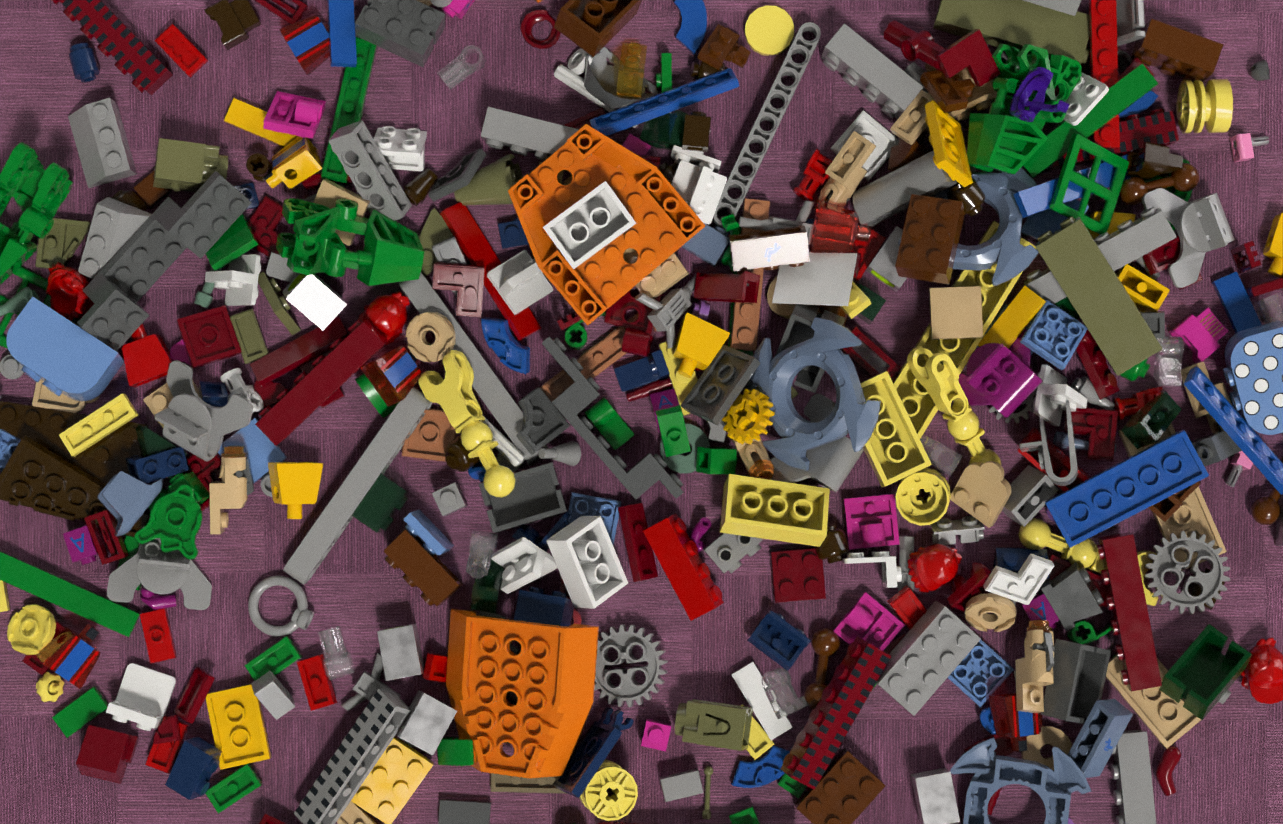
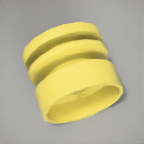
[1176,79,1233,133]
[895,467,951,526]
[579,760,638,821]

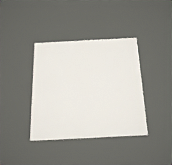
[772,252,857,306]

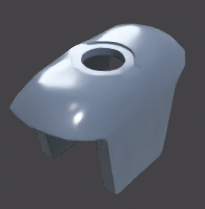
[97,471,163,536]

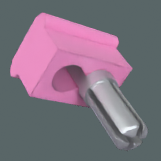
[1230,133,1269,163]
[1226,451,1253,487]

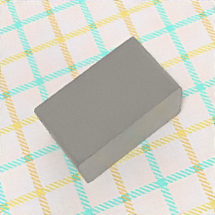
[251,671,295,720]
[660,768,704,802]

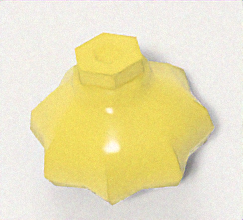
[36,672,65,702]

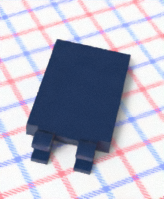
[552,707,634,798]

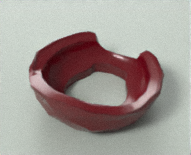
[520,9,561,49]

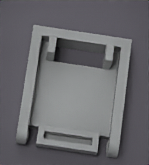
[1116,0,1145,47]

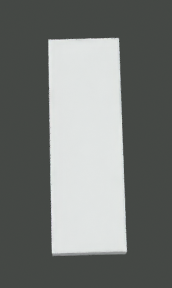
[731,661,792,740]

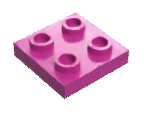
[263,91,326,139]
[843,494,900,549]
[833,592,905,651]

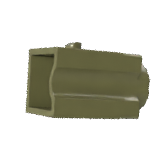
[153,138,228,192]
[675,699,753,751]

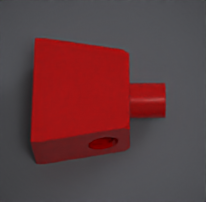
[122,324,174,388]

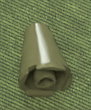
[454,154,523,206]

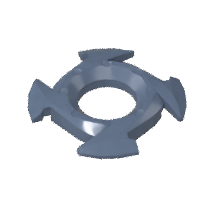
[898,168,1039,286]
[745,317,881,471]
[950,737,1092,824]

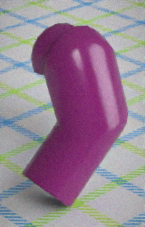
[690,517,711,553]
[140,586,176,609]

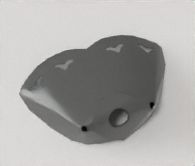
[584,47,660,110]

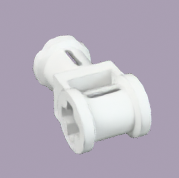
[220,368,264,412]

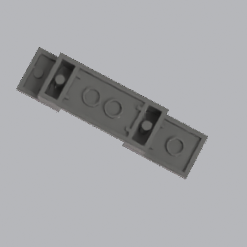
[77,171,252,352]
[542,336,684,499]

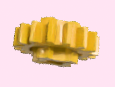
[722,389,775,445]

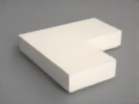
[983,553,1054,605]

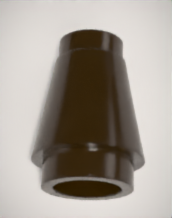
[404,168,438,206]

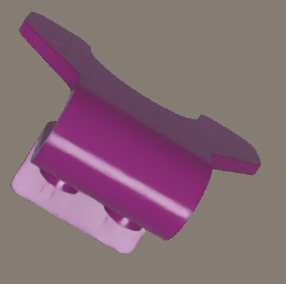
[958,328,1043,418]

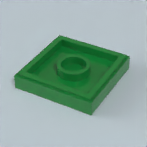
[206,213,258,271]

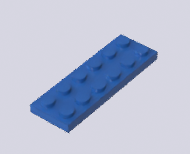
[1045,429,1209,548]

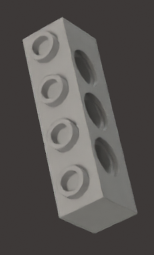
[328,120,412,221]

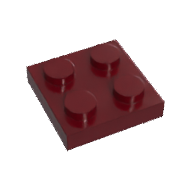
[176,305,242,369]
[771,549,826,603]

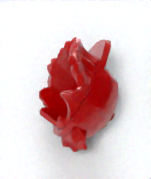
[46,262,94,321]
[357,292,410,345]
[907,544,962,593]
[1241,637,1283,704]

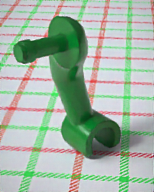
[721,214,740,273]

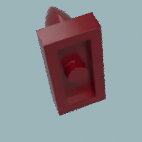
[947,562,992,612]

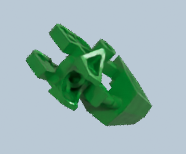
[967,44,1082,175]
[0,142,73,285]
[276,198,424,286]

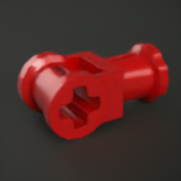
[793,149,832,201]
[1114,386,1168,420]

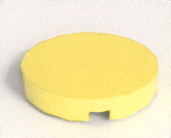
[745,5,794,56]
[7,604,56,655]

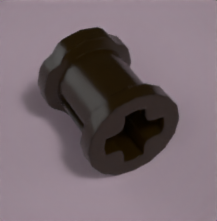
[246,153,273,182]

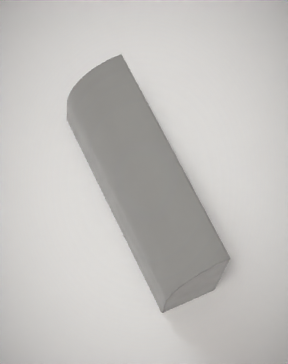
[852,150,957,227]

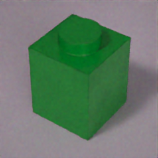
[696,447,737,475]

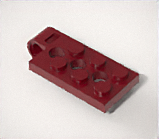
[604,290,663,357]

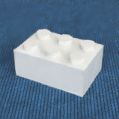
[543,181,637,269]
[546,516,628,609]

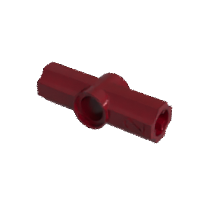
[884,20,945,71]

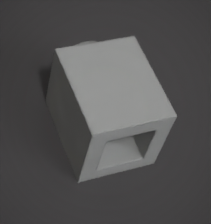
[432,483,468,517]

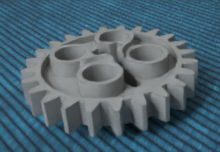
[1144,531,1230,614]
[594,624,668,707]

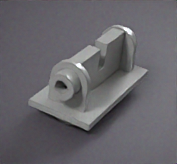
[930,516,985,545]

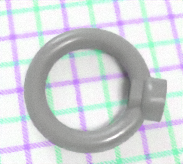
[248,575,314,636]

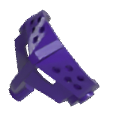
[1010,67,1070,122]

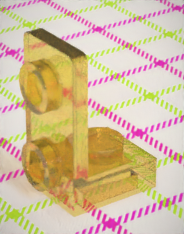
[616,43,647,98]

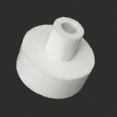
[568,48,593,75]

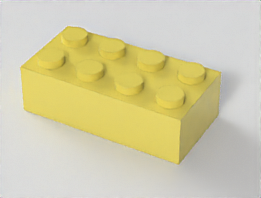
[860,371,932,487]
[720,474,830,547]

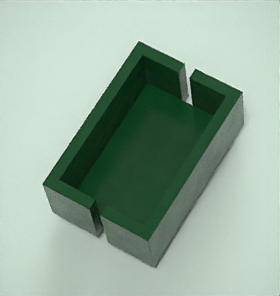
[1159,624,1252,720]

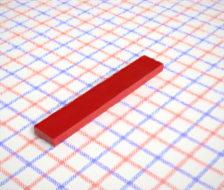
[440,202,541,341]

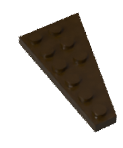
[0,401,149,484]
[0,436,151,537]

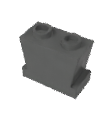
[1191,430,1242,467]
[1041,562,1104,631]

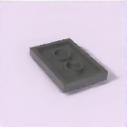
[681,345,760,425]

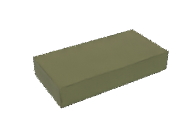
[230,308,269,365]

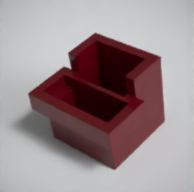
[76,725,139,784]

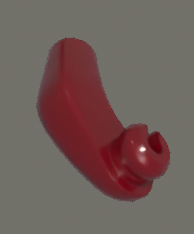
[1156,746,1181,796]

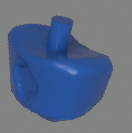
[468,461,486,482]
[979,707,1004,734]

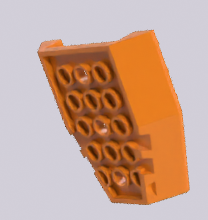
[508,124,705,326]
[446,609,599,778]

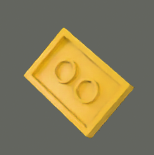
[924,100,973,187]
[205,684,272,770]
[351,736,434,824]

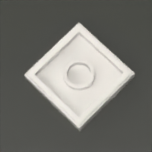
[831,110,899,181]

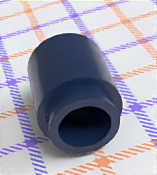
[69,43,100,82]

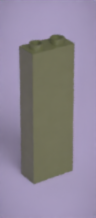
[933,0,1090,64]
[1035,216,1163,376]

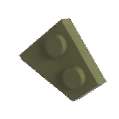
[419,208,462,277]
[35,218,91,269]
[258,271,301,335]

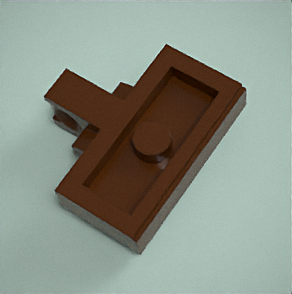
[697,24,751,70]
[920,70,975,113]

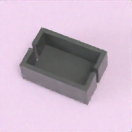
[355,0,445,67]
[775,304,846,393]
[479,462,567,533]
[1041,639,1111,724]

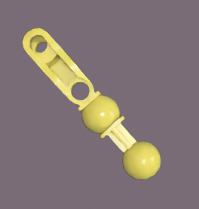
[907,347,1002,465]
[418,350,516,498]
[1019,518,1158,606]

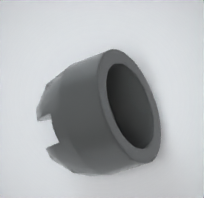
[1250,60,1270,81]

